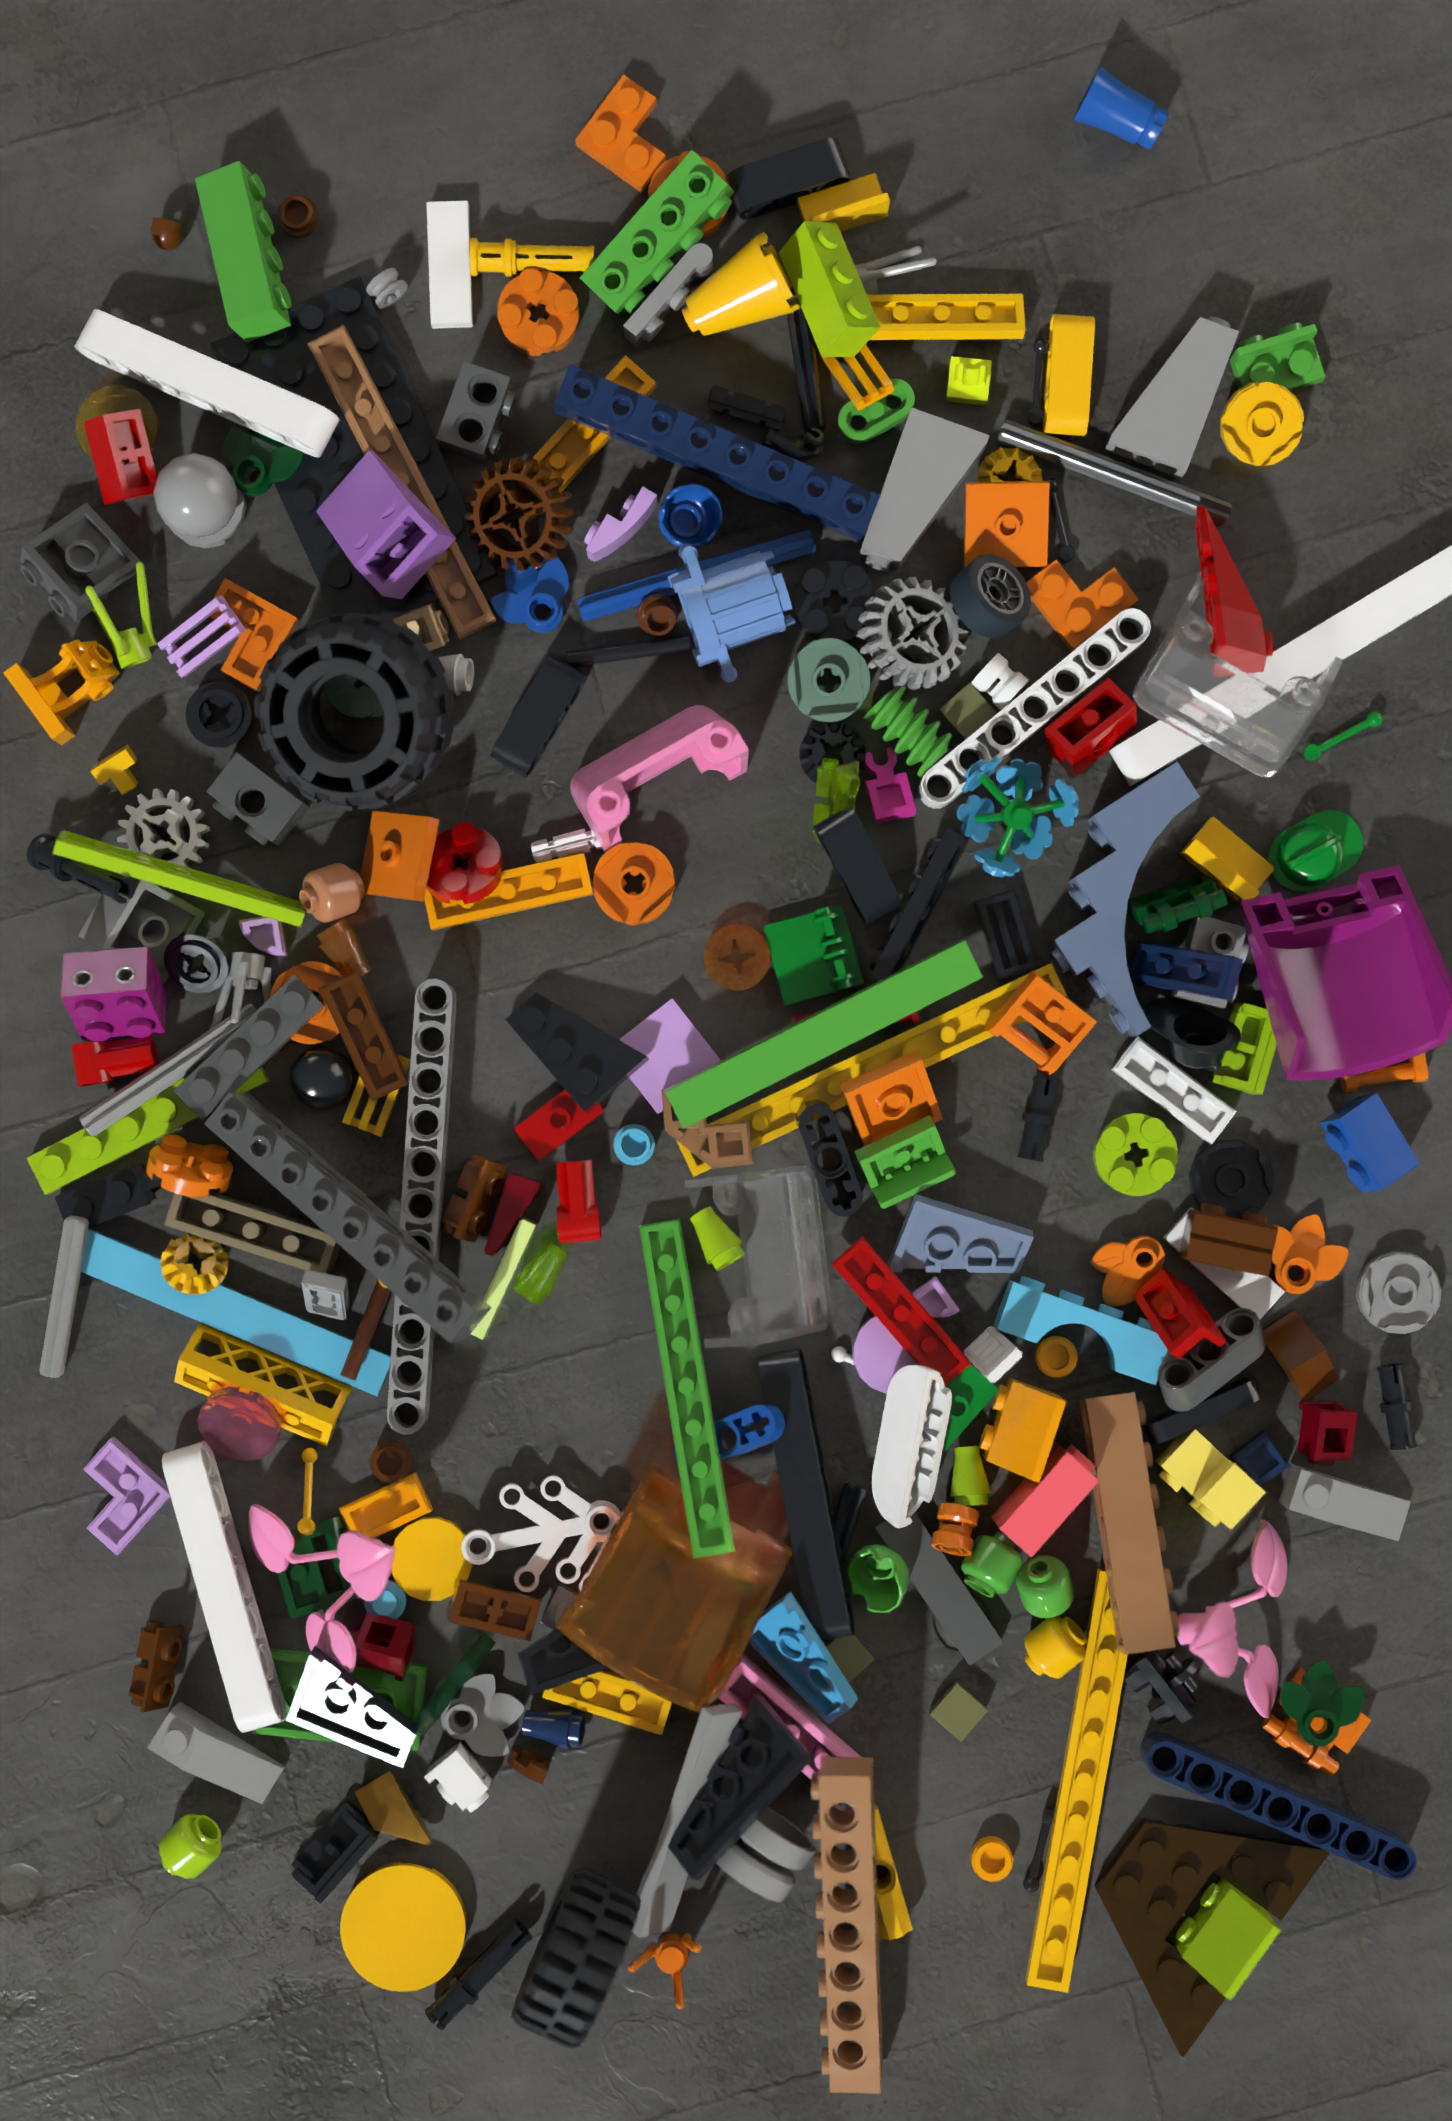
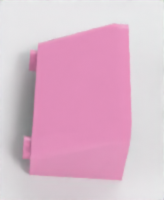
[570,705,749,853]

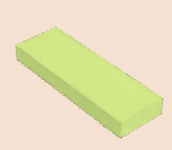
[471,1218,538,1340]

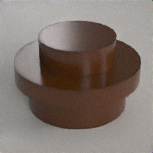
[277,195,319,238]
[636,594,678,636]
[370,1440,412,1483]

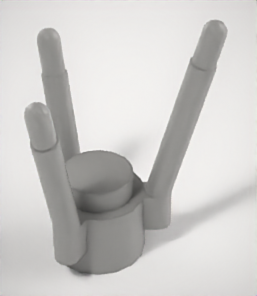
[855,246,937,295]
[209,952,272,1030]

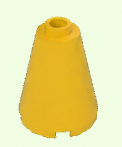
[682,232,801,336]

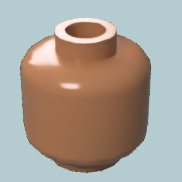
[299,863,365,923]

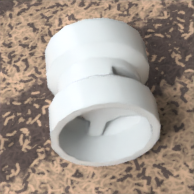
[971,653,1029,710]

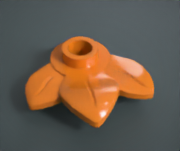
[1272,1214,1349,1294]
[1090,1235,1165,1307]

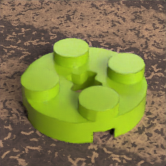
[1093,1113,1178,1196]

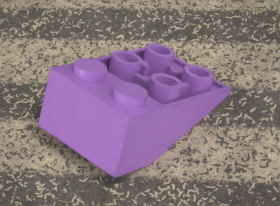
[316,450,456,599]

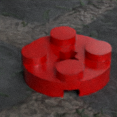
[426,822,504,904]

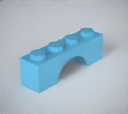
[993,1276,1168,1385]

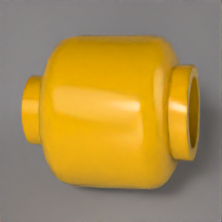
[1024,1616,1087,1679]

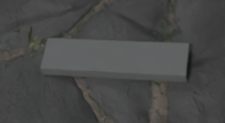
[874,1505,1004,1666]

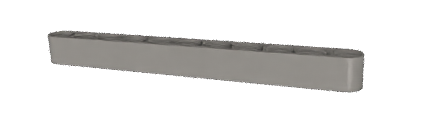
[387,979,457,1435]

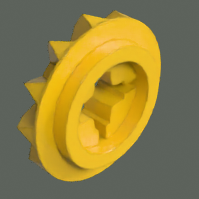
[976,447,1042,482]
[161,1232,228,1295]

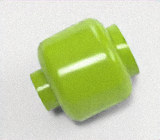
[159,1814,222,1878]

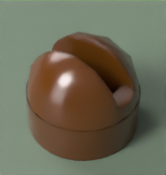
[151,218,186,250]

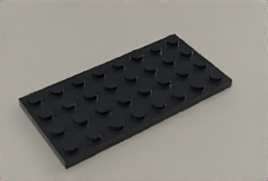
[210,276,497,619]

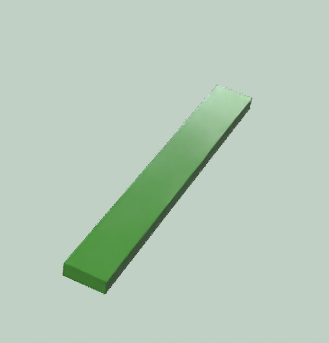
[664,939,983,1129]
[639,1219,735,1559]

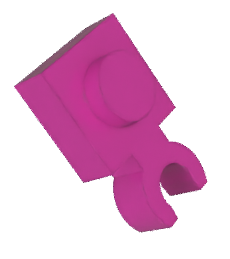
[864,747,916,825]

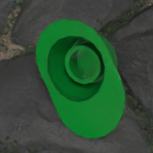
[1268,810,1363,891]

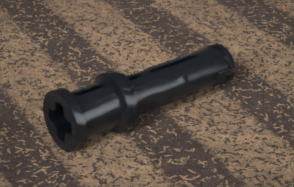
[26,833,136,904]

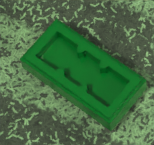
[943,1364,998,1452]

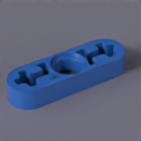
[673,1404,785,1466]

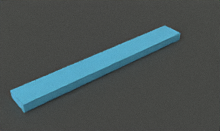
[81,1229,391,1396]

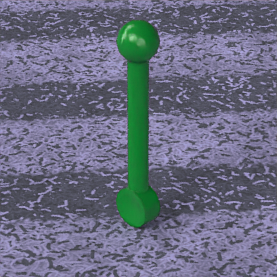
[1303,711,1383,761]

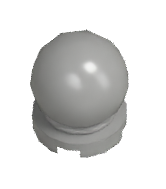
[154,453,247,549]

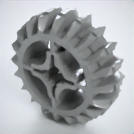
[856,577,969,691]

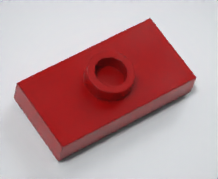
[514,1090,605,1161]

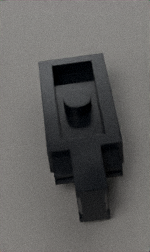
[55,1164,162,1229]

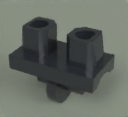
[1124,1650,1199,1725]

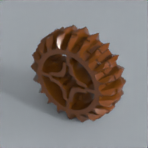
[463,456,576,572]

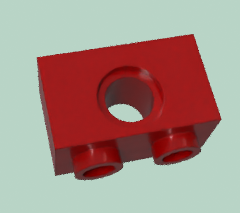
[1045,678,1137,778]

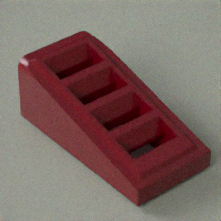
[484,1173,542,1256]

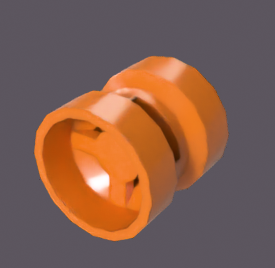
[931,1503,980,1556]

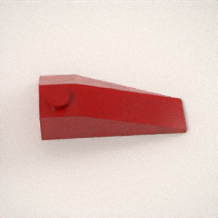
[1195,506,1273,677]

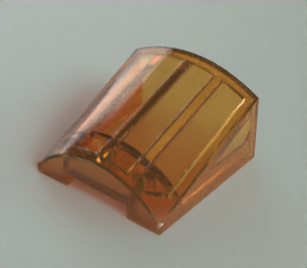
[555,1464,793,1713]

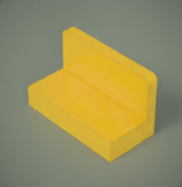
[797,173,890,232]
[1179,817,1274,904]

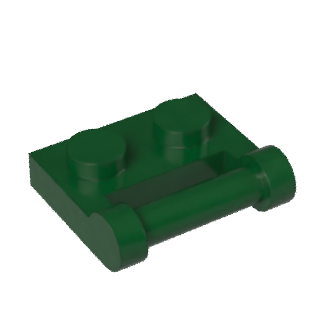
[277,1514,359,1619]

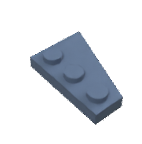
[887,1194,1034,1273]

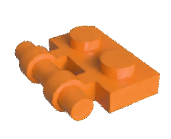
[1262,1668,1372,1777]

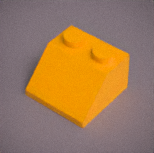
[979,1378,1066,1483]

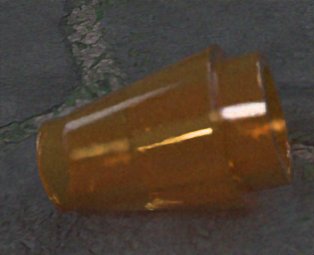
[316,918,372,977]

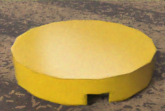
[1220,381,1304,466]
[391,1517,473,1601]

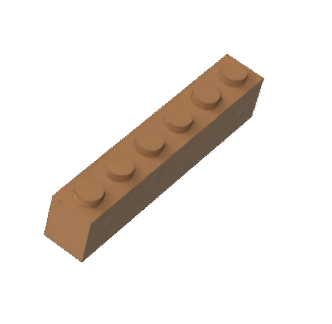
[1079,1392,1180,1654]

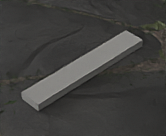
[632,1703,742,1938]

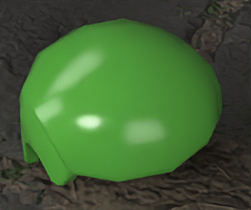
[846,1544,910,1613]

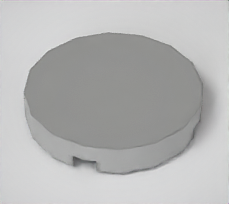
[1356,1251,1442,1334]

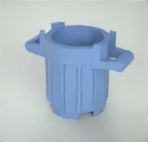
[668,543,795,683]

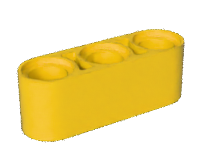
[1043,314,1095,436]

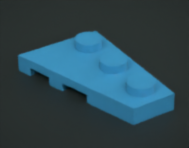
[740,1592,858,1724]

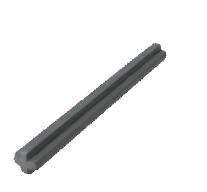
[998,420,1232,526]

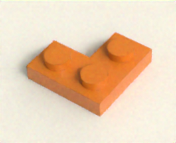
[575,74,666,193]
[1026,559,1139,652]
[209,578,299,692]

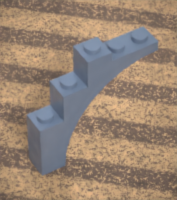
[1050,762,1200,1037]

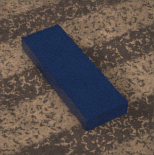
[1129,941,1243,1001]

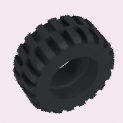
[511,1868,641,2049]

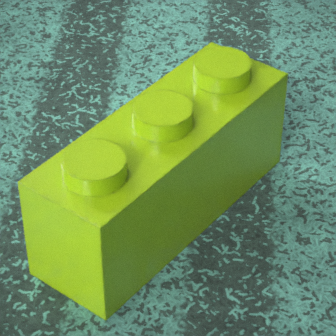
[779,221,880,357]

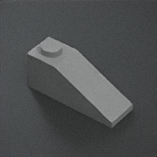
[1278,1463,1411,1541]
[147,1701,285,1804]

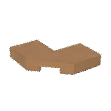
[661,1089,754,1169]

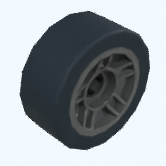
[950,554,1031,639]

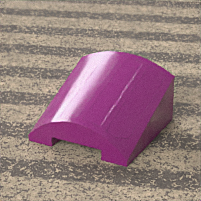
[1239,865,1452,1081]

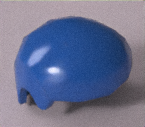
[657,483,723,548]

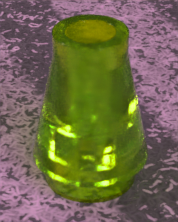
[512,1242,568,1307]

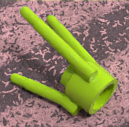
[85,561,157,669]

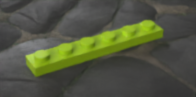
[26,1067,270,1195]

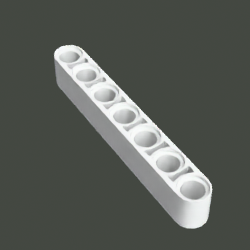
[74,309,339,458]
[918,608,1151,809]
[162,1441,286,1733]

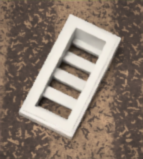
[964,1326,1022,1383]

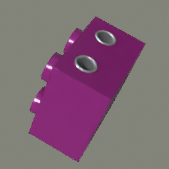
[61,946,167,1042]

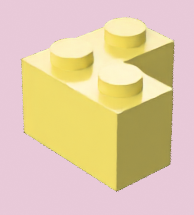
[1155,1429,1266,1530]

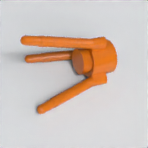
[628,1933,701,2009]

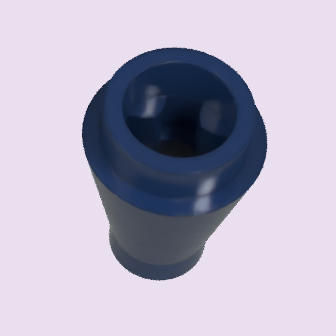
[522,1708,586,1750]

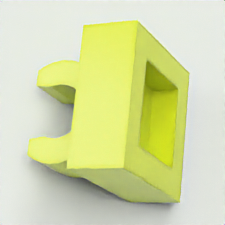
[946,356,992,405]

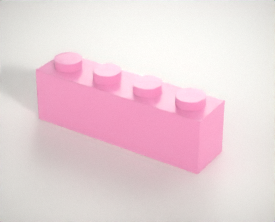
[714,1651,861,1805]

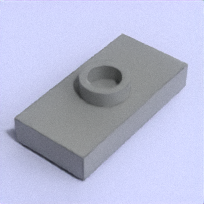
[302,1269,350,1320]

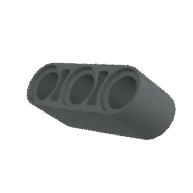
[1157,1308,1265,1412]

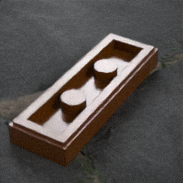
[319,970,409,1101]

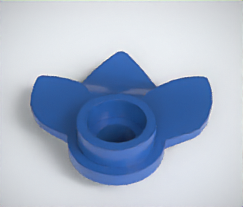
[491,558,569,633]

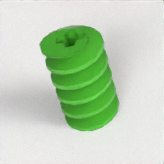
[864,685,952,778]

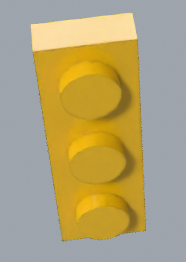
[542,1670,675,1735]

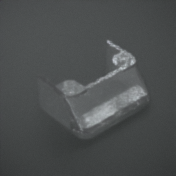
[1133,577,1343,777]
[685,1165,832,1348]

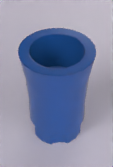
[1073,66,1169,150]

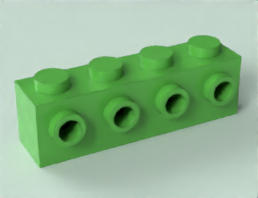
[580,150,734,318]
[195,161,292,342]

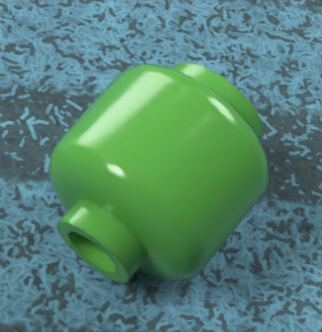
[961,1532,1023,1598]
[1016,1555,1074,1618]

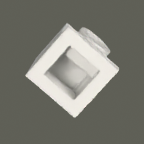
[424,1740,492,1813]

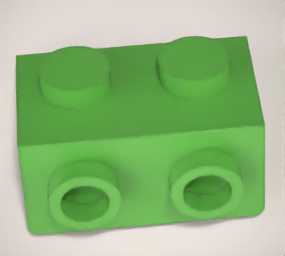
[854,1115,956,1209]

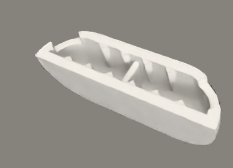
[871,1365,952,1529]

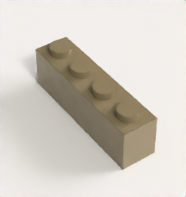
[164,1190,341,1274]

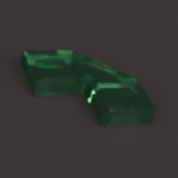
[414,1634,496,1736]

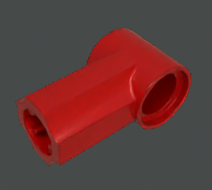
[71,1035,159,1087]
[556,1160,601,1244]

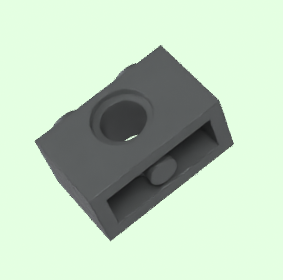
[206,752,309,846]

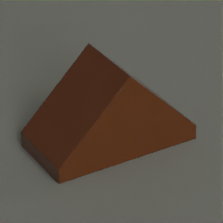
[1262,1310,1339,1400]

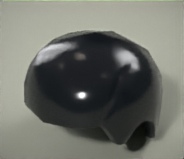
[290,1046,354,1110]

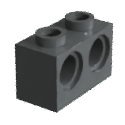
[436,361,517,465]

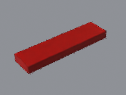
[830,1236,971,1386]

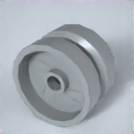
[717,1807,816,1903]

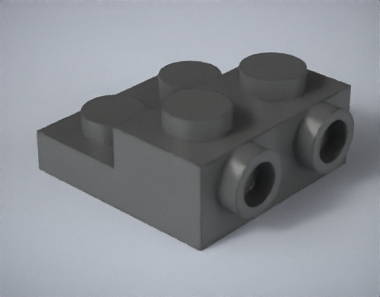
[20,502,141,622]

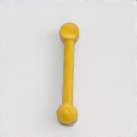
[297,1448,318,1536]

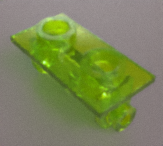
[812,758,860,842]

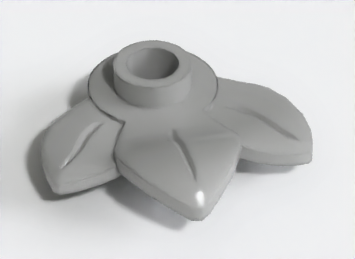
[441,1673,525,1757]

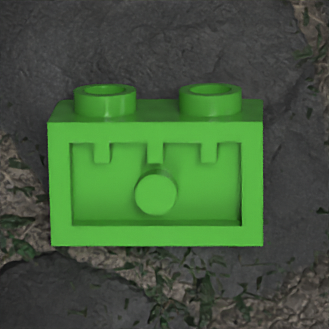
[1229,322,1326,392]

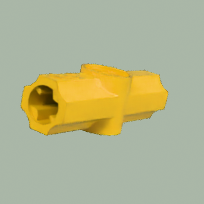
[851,1805,913,1940]

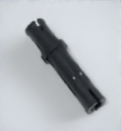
[425,1918,533,2030]

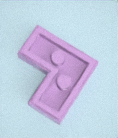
[83,1437,170,1556]

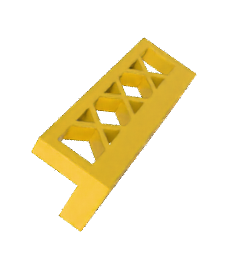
[174,1322,352,1447]

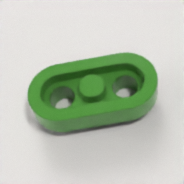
[837,378,915,444]

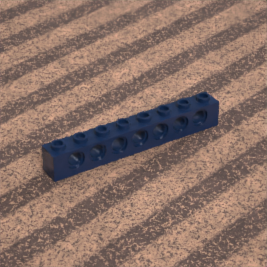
[554,364,880,541]

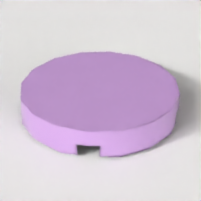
[852,1316,917,1394]

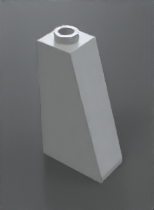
[1103,317,1239,480]
[859,407,990,571]

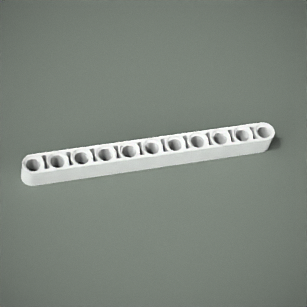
[1109,545,1452,787]

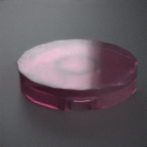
[197,1387,282,1461]

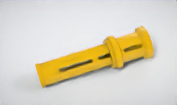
[470,238,594,277]

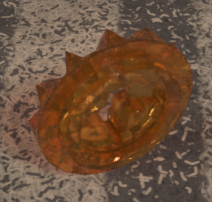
[704,924,770,991]

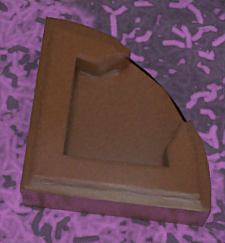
[507,1745,551,1785]

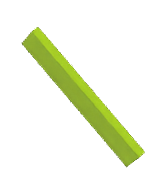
[53,830,305,927]

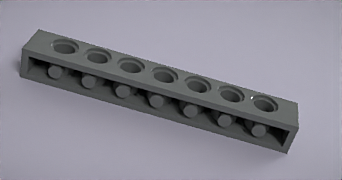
[205,1092,492,1343]

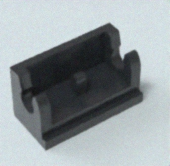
[291,1799,380,1904]

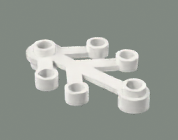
[461,1475,622,1592]

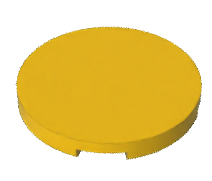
[340,1861,467,1992]

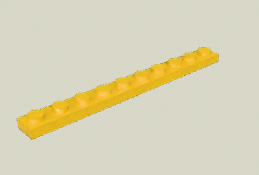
[676,963,1068,1177]
[1025,1568,1128,1993]

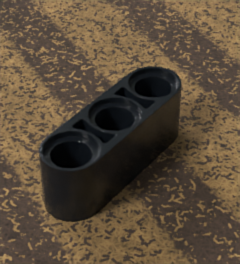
[726,138,852,219]
[490,654,587,778]
[813,805,903,925]

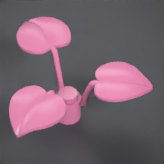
[248,1504,395,1673]
[1177,1520,1288,1718]

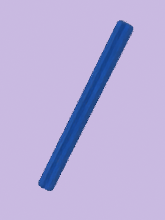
[577,529,816,621]

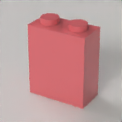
[991,1443,1099,1558]

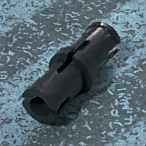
[1017,1076,1059,1162]
[1377,1363,1417,1450]

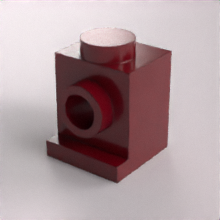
[1298,1400,1358,1466]
[351,1612,416,1682]

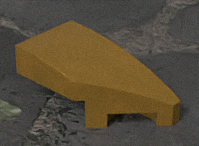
[355,1771,433,1845]

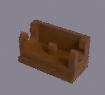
[446,1578,541,1641]

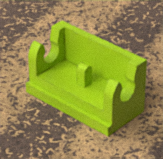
[1211,1003,1277,1095]

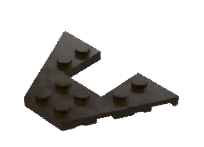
[1094,1818,1329,2058]

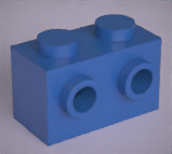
[1320,1093,1420,1193]

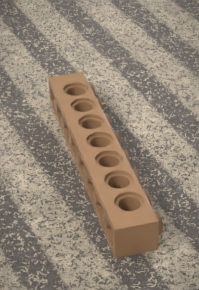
[811,1757,883,2094]

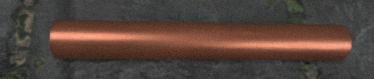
[340,1279,391,1381]

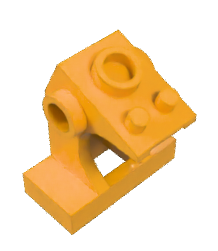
[3,639,120,745]

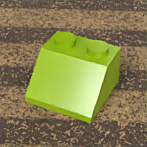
[1174,1878,1281,2000]

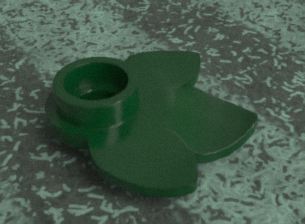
[224,427,305,496]
[1280,1660,1364,1746]

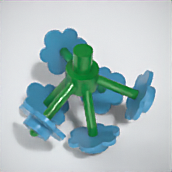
[957,757,1080,877]

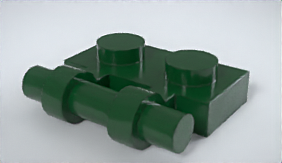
[1127,873,1227,934]

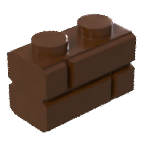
[1179,1203,1278,1276]

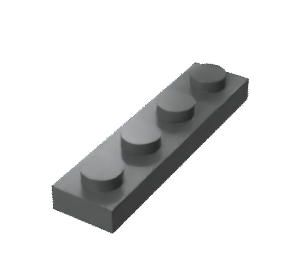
[173,975,326,1121]

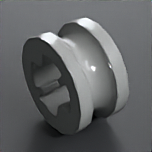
[366,268,408,309]

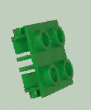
[763,905,864,1006]

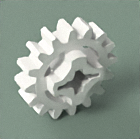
[117,789,210,868]

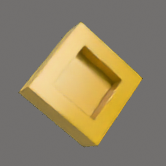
[90,744,138,795]

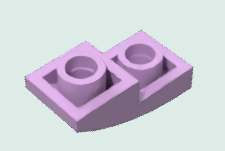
[584,487,658,562]

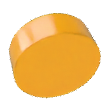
[1034,1335,1078,1378]
[970,1836,1013,1882]

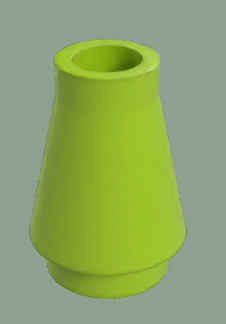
[690,1206,745,1271]
[950,1446,992,1506]

